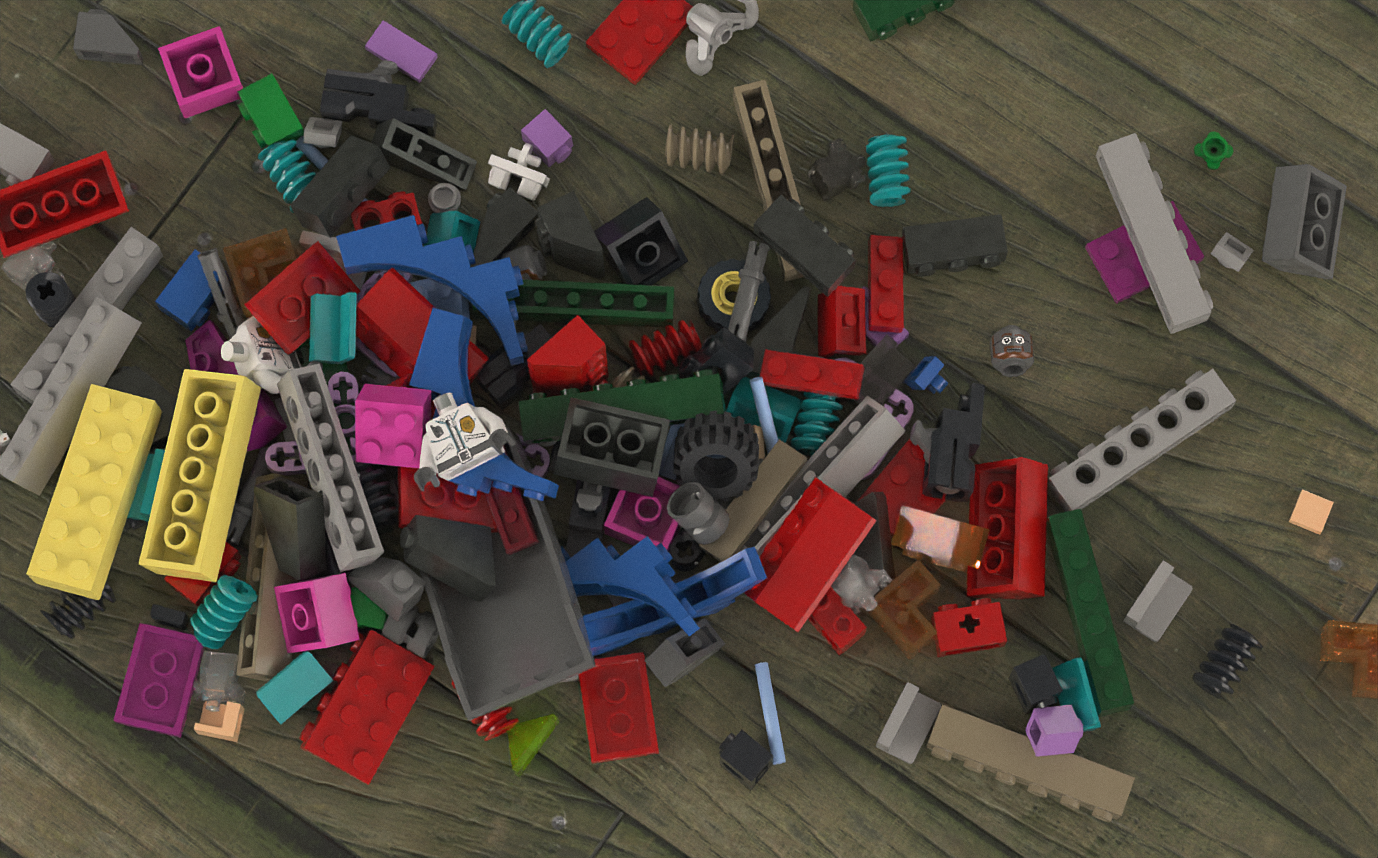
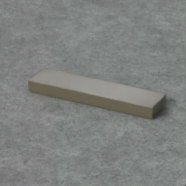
[699,439,807,562]

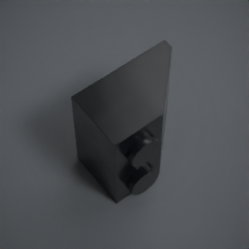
[594,197,688,285]

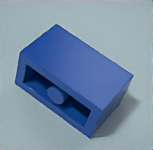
[155,249,231,332]

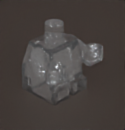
[1,241,66,290]
[831,555,891,614]
[193,651,246,712]

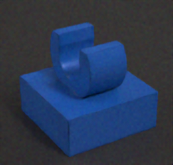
[904,356,948,394]

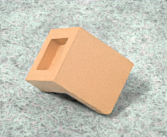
[194,701,245,742]

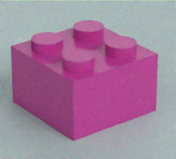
[158,26,243,119]
[355,384,431,468]
[604,477,681,552]
[274,573,359,653]

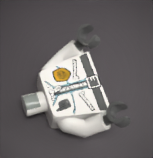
[221,316,325,394]
[414,393,516,492]

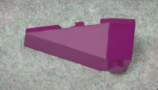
[185,320,287,451]

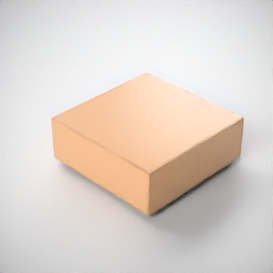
[1289,489,1334,535]

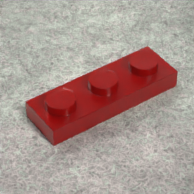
[868,235,904,333]
[760,349,865,400]

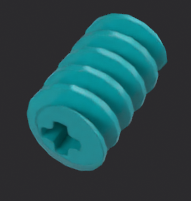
[501,0,572,68]
[866,134,911,207]
[258,140,317,213]
[791,392,843,457]
[190,575,258,649]

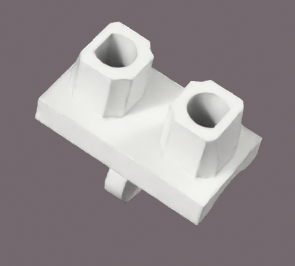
[488,143,550,201]

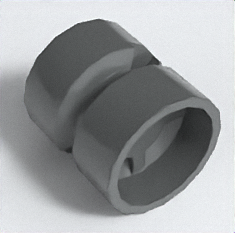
[667,482,730,545]
[382,605,439,658]

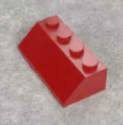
[0,150,129,258]
[356,267,489,409]
[527,315,609,397]
[967,457,1048,600]
[744,477,877,632]

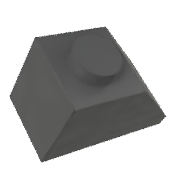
[73,9,144,65]
[347,557,426,622]
[645,618,725,687]

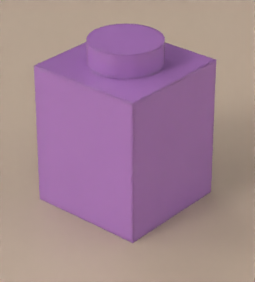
[521,109,573,167]
[1025,705,1083,757]

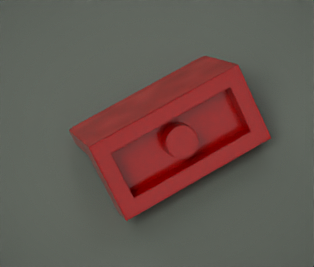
[817,286,866,359]

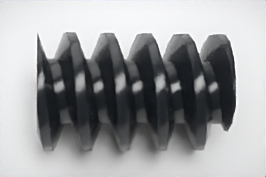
[25,272,76,328]
[353,460,399,530]
[40,583,116,639]
[1192,624,1263,700]

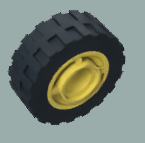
[697,258,771,332]

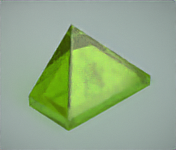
[507,714,559,777]

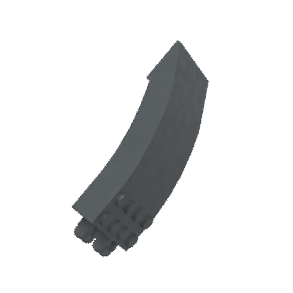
[388,428,596,721]

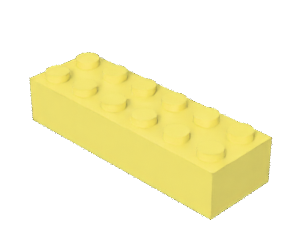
[139,369,261,582]
[26,384,162,601]

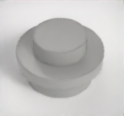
[428,183,461,213]

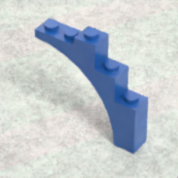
[336,215,528,366]
[409,308,559,501]
[561,536,700,636]
[583,547,767,656]

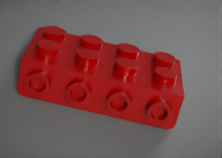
[299,629,435,785]

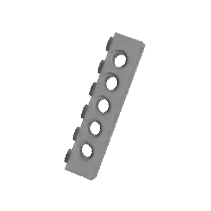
[277,364,384,572]
[1048,369,1236,512]

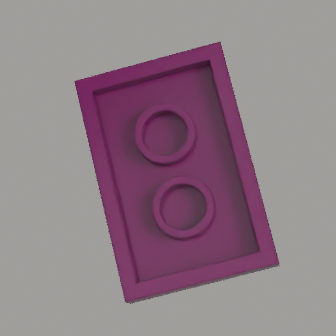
[1085,201,1204,304]
[113,623,205,738]

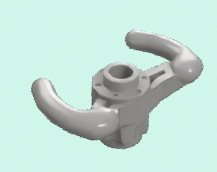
[685,0,759,76]

